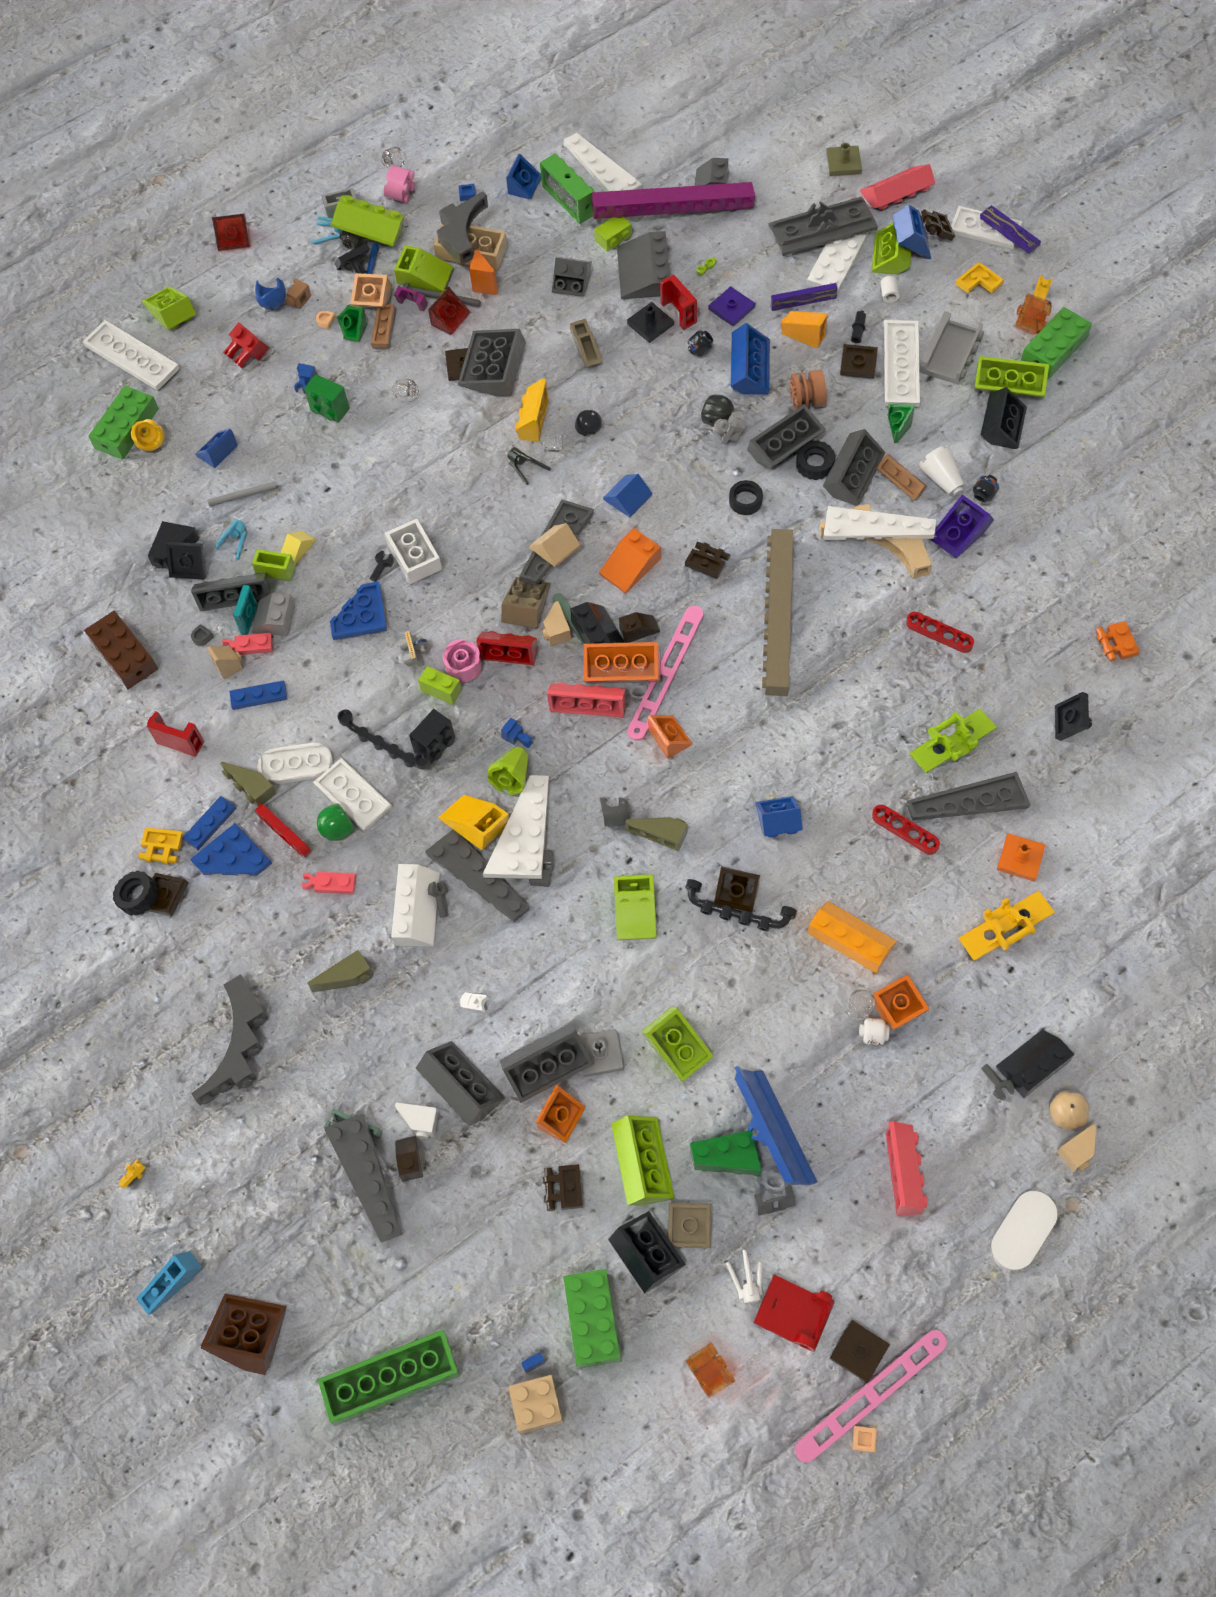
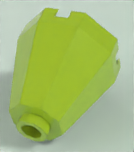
[487,747,528,795]

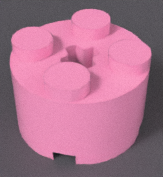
[384,165,415,204]
[443,639,482,684]

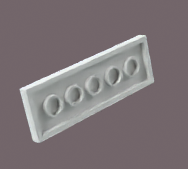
[807,231,870,294]
[83,320,180,391]
[884,320,920,407]

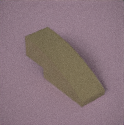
[570,319,602,368]

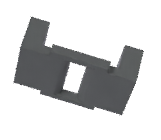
[529,850,554,887]
[754,1185,795,1216]

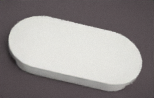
[257,743,333,784]
[991,1191,1057,1271]

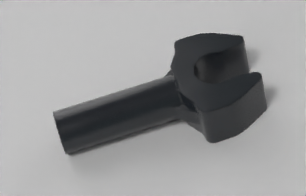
[369,550,393,582]

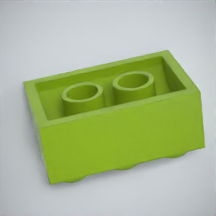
[872,222,911,274]

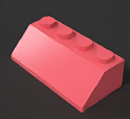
[860,164,935,210]
[547,682,626,718]
[885,1121,927,1216]

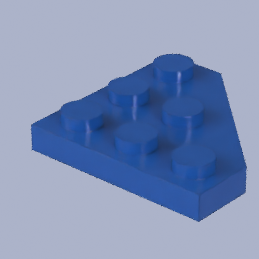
[330,582,387,640]
[190,823,272,876]

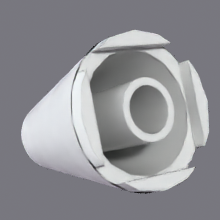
[918,445,964,496]

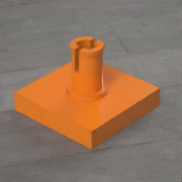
[996,833,1046,882]

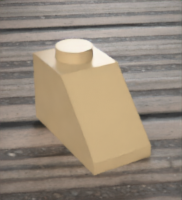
[542,601,571,646]
[207,646,243,679]
[1057,1124,1096,1173]

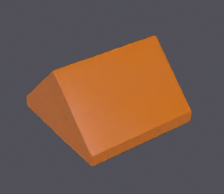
[469,250,498,295]
[648,715,693,759]
[536,1085,586,1143]

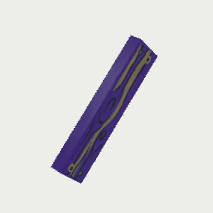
[980,205,1041,254]
[770,283,838,311]

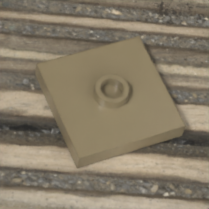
[668,1203,712,1248]

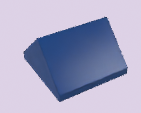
[506,153,541,199]
[195,428,238,468]
[603,474,653,518]

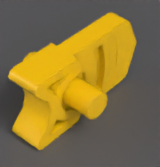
[1033,275,1053,301]
[119,1159,146,1188]

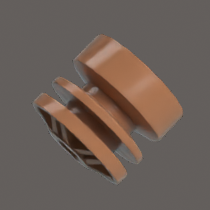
[790,369,827,410]

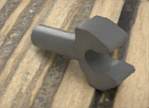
[428,881,448,918]
[981,1064,1014,1101]

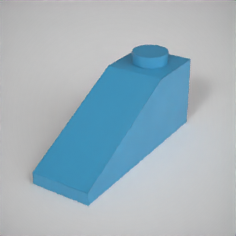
[136,1251,202,1315]

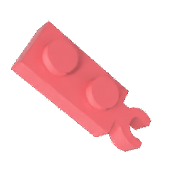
[222,633,273,655]
[301,872,356,894]

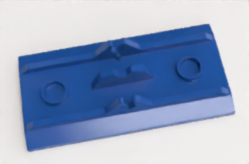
[734,1066,818,1185]

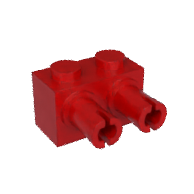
[223,322,269,368]

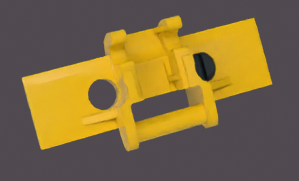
[958,890,1055,961]

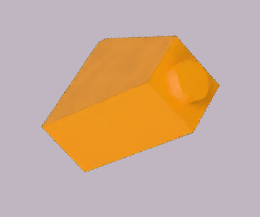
[780,311,828,349]

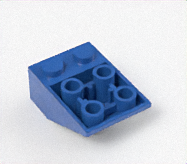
[893,205,931,259]

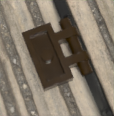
[921,209,955,241]
[685,541,730,579]
[542,1164,583,1211]

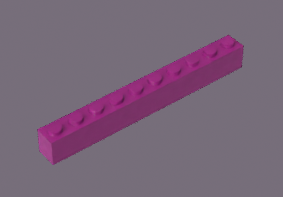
[591,182,755,219]

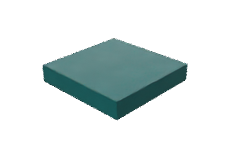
[233,585,258,635]

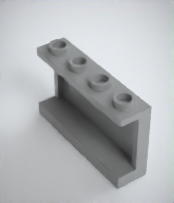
[919,311,984,385]

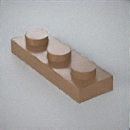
[371,304,395,348]
[876,454,927,500]

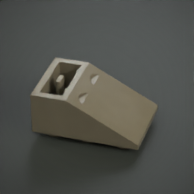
[501,577,550,628]

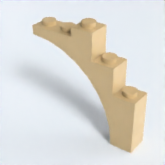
[819,504,932,579]

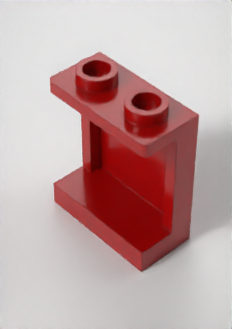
[660,275,697,330]
[147,711,204,757]

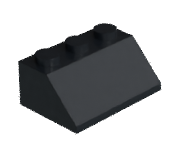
[980,387,1027,449]
[570,602,625,644]
[996,1029,1075,1098]
[608,1211,686,1294]

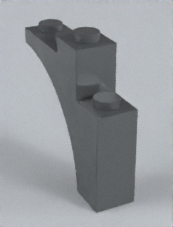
[437,192,489,266]

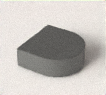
[191,624,214,646]

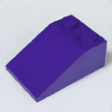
[930,494,994,559]

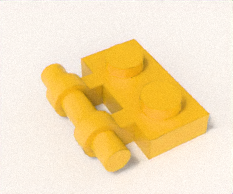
[138,827,184,865]

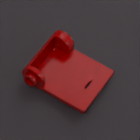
[753,1274,835,1352]

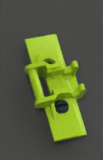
[909,708,997,773]

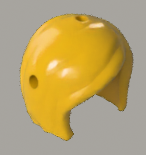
[131,419,164,451]

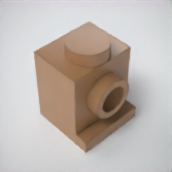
[286,279,311,309]

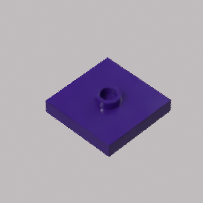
[708,286,756,327]

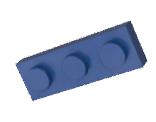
[229,680,287,710]
[182,796,236,850]

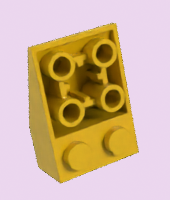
[438,795,509,850]

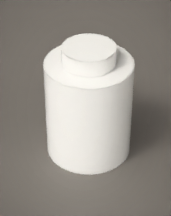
[880,276,900,303]

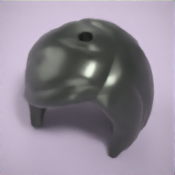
[701,394,734,427]

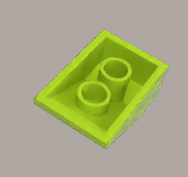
[142,286,196,329]
[640,1006,714,1082]

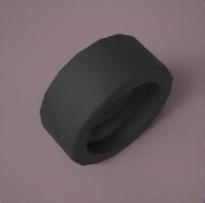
[729,480,763,515]

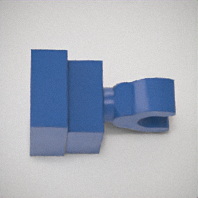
[294,363,318,394]
[501,718,533,748]

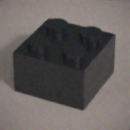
[409,708,455,764]

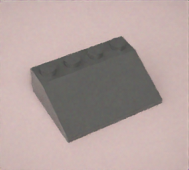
[617,231,670,299]
[458,328,526,396]

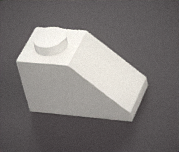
[395,1103,439,1139]

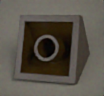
[714,866,760,912]

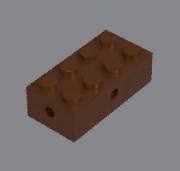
[84,610,158,690]

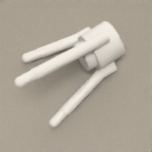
[726,1250,763,1304]

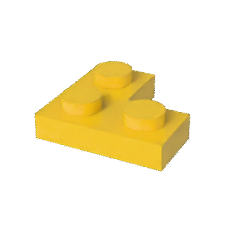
[955,262,1004,293]

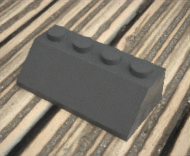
[747,404,826,468]
[823,429,885,506]
[191,572,271,612]
[500,1023,594,1103]
[416,1041,505,1126]

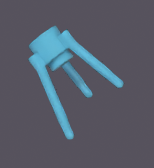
[311,216,348,244]
[215,519,247,560]

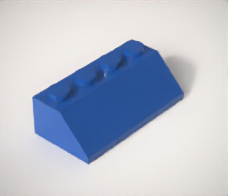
[731,323,770,395]

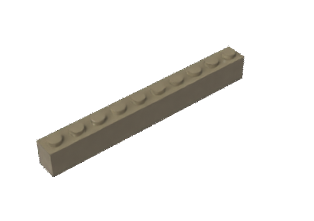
[762,529,793,696]

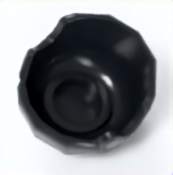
[575,410,602,436]

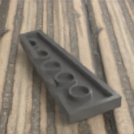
[519,499,594,586]
[906,772,1031,821]
[425,829,529,922]
[324,1113,402,1242]

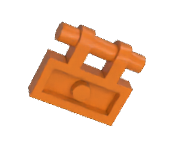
[1096,621,1140,662]

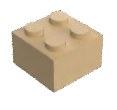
[508,1375,563,1435]

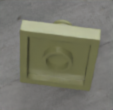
[826,143,862,176]

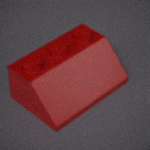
[476,631,538,666]

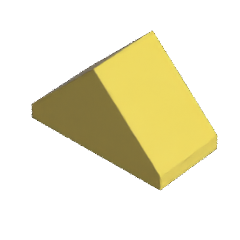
[281,531,316,565]

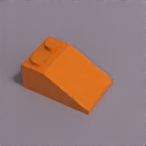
[599,528,661,594]

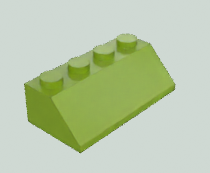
[331,195,405,246]
[974,356,1049,397]
[611,1115,675,1206]

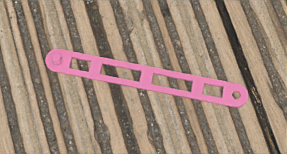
[628,606,703,740]
[795,1330,947,1462]

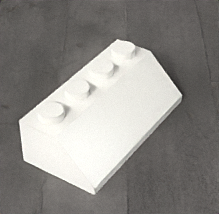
[391,864,440,947]

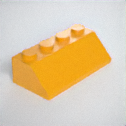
[808,901,897,974]

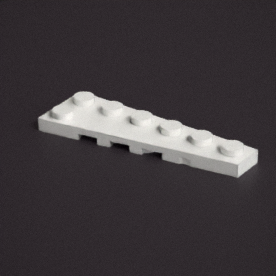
[564,133,642,191]
[823,506,936,540]

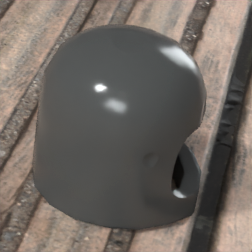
[600,797,631,827]

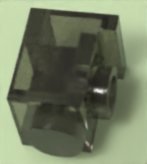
[339,230,366,250]

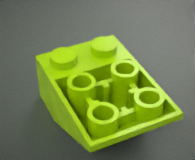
[394,245,454,293]
[614,874,657,941]

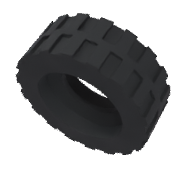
[796,440,835,480]
[113,871,159,916]

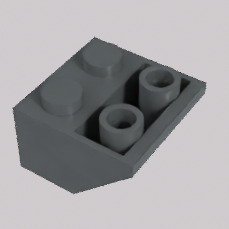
[552,257,592,296]

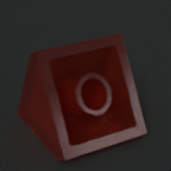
[212,213,250,251]
[428,287,470,335]

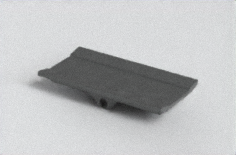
[768,196,878,256]

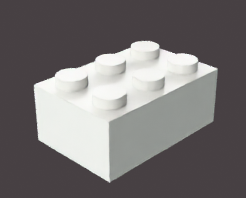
[385,519,442,584]

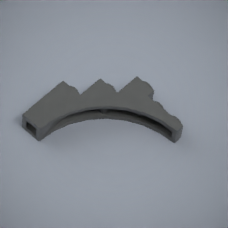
[191,974,268,1106]

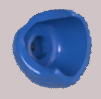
[255,278,286,310]

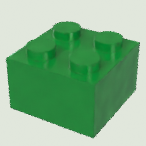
[304,374,350,423]

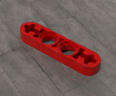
[906,612,974,653]
[254,804,311,858]
[872,805,940,855]

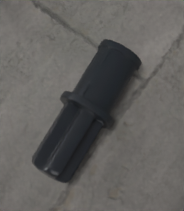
[851,310,866,344]

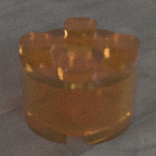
[1015,293,1052,334]
[685,1342,735,1398]

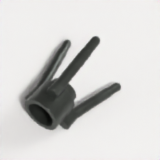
[507,447,551,485]

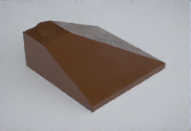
[201,1294,286,1375]

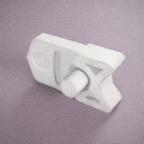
[460,993,489,1012]

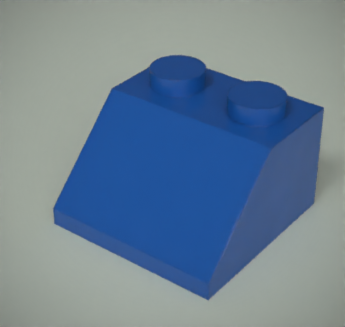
[756,796,803,838]

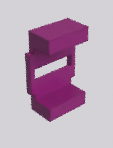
[394,286,428,312]

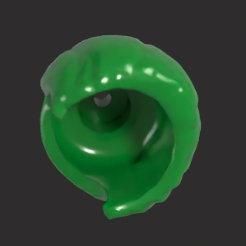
[316,803,354,841]

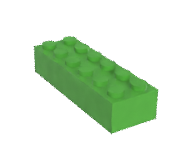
[317,1330,460,1426]

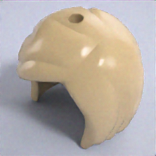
[1049,1091,1090,1130]

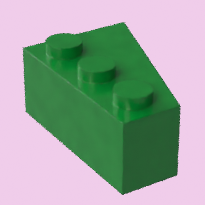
[690,1131,762,1177]

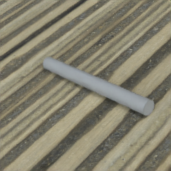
[207,481,277,506]

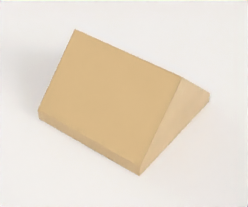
[529,523,580,567]

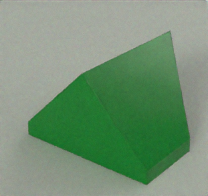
[337,305,368,342]
[887,404,915,443]

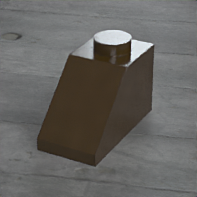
[619,612,660,643]
[395,1136,423,1182]

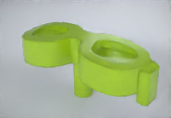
[696,257,716,276]

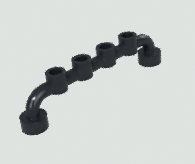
[337,709,430,770]
[685,879,797,932]

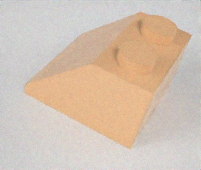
[350,273,392,307]

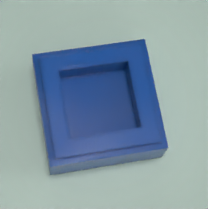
[458,184,476,201]
[521,1353,546,1374]

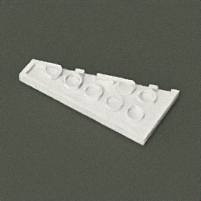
[483,775,549,879]

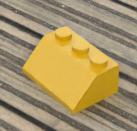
[515,378,549,442]

